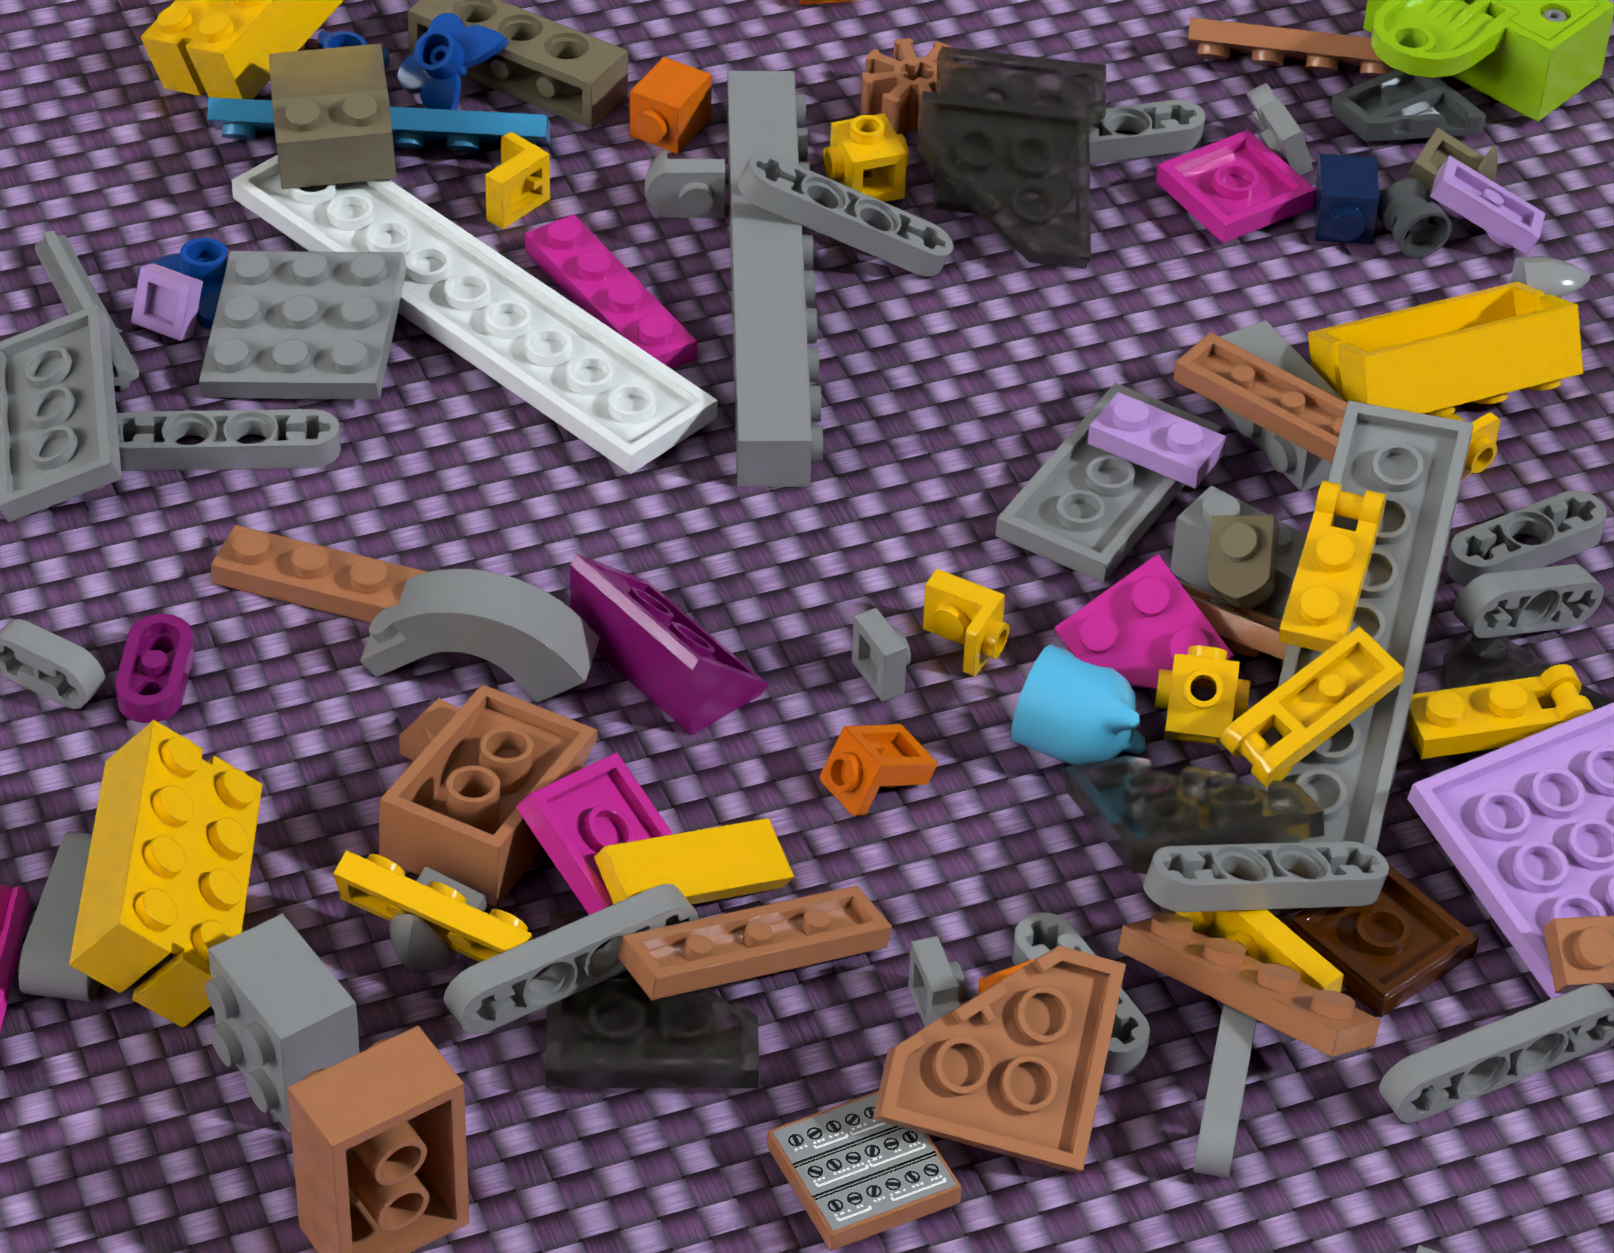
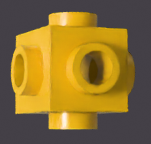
[823,113,909,202]
[1155,645,1250,746]

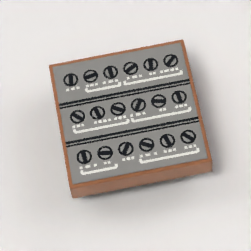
[767,1091,962,1251]

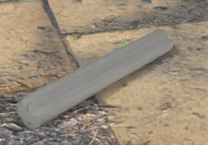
[35,231,139,391]

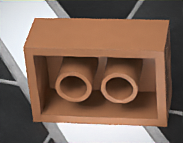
[287,1025,470,1253]

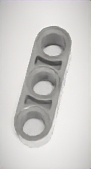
[18,831,101,1002]

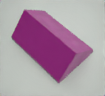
[570,554,769,735]

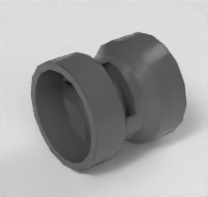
[1377,178,1452,258]

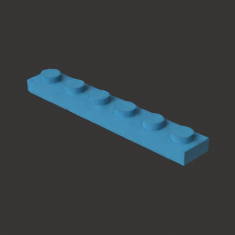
[207,97,551,152]

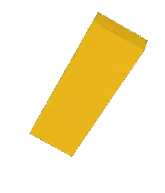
[594,818,794,904]

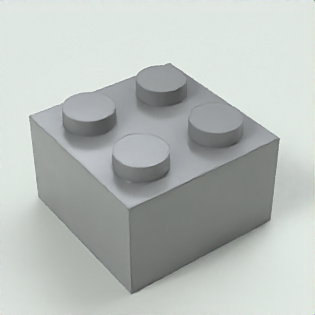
[205,913,360,1133]

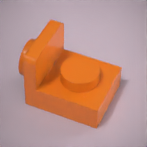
[820,724,938,816]

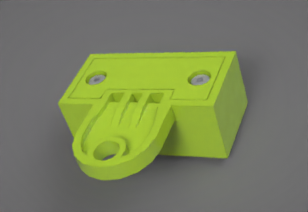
[1363,0,1614,122]

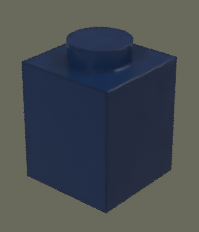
[1314,154,1379,244]

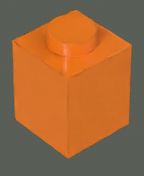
[630,57,712,154]

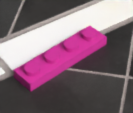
[525,214,697,369]

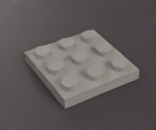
[199,251,407,400]

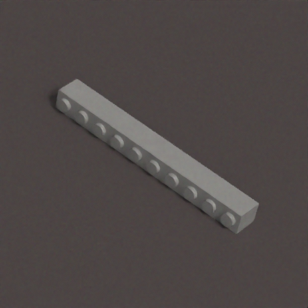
[726,71,823,487]

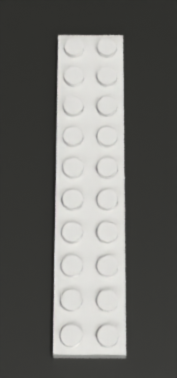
[231,155,718,474]

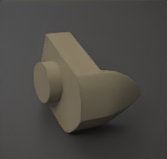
[1407,127,1498,191]
[1207,515,1279,610]

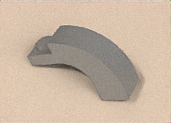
[360,569,600,703]

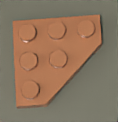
[873,946,1126,1174]

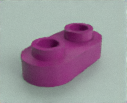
[115,614,195,723]

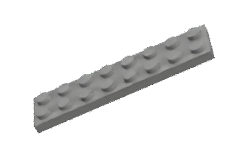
[1241,400,1473,850]

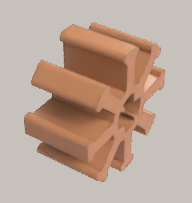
[860,38,972,150]

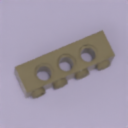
[408,0,628,129]

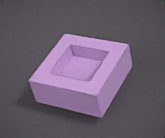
[131,263,203,341]

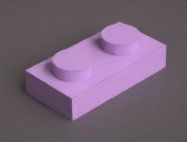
[1430,155,1545,255]
[1087,392,1226,489]

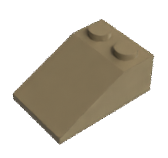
[269,43,397,189]

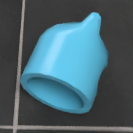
[1011,644,1146,767]

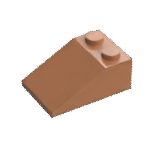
[379,684,598,907]

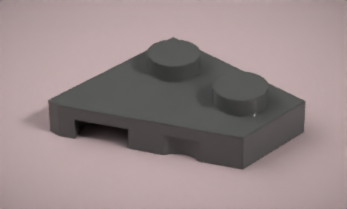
[1330,69,1486,141]

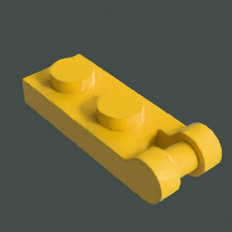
[1279,480,1386,652]
[1220,626,1404,788]
[1406,664,1594,759]

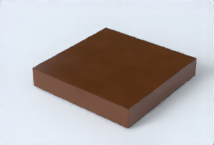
[1286,864,1479,1017]

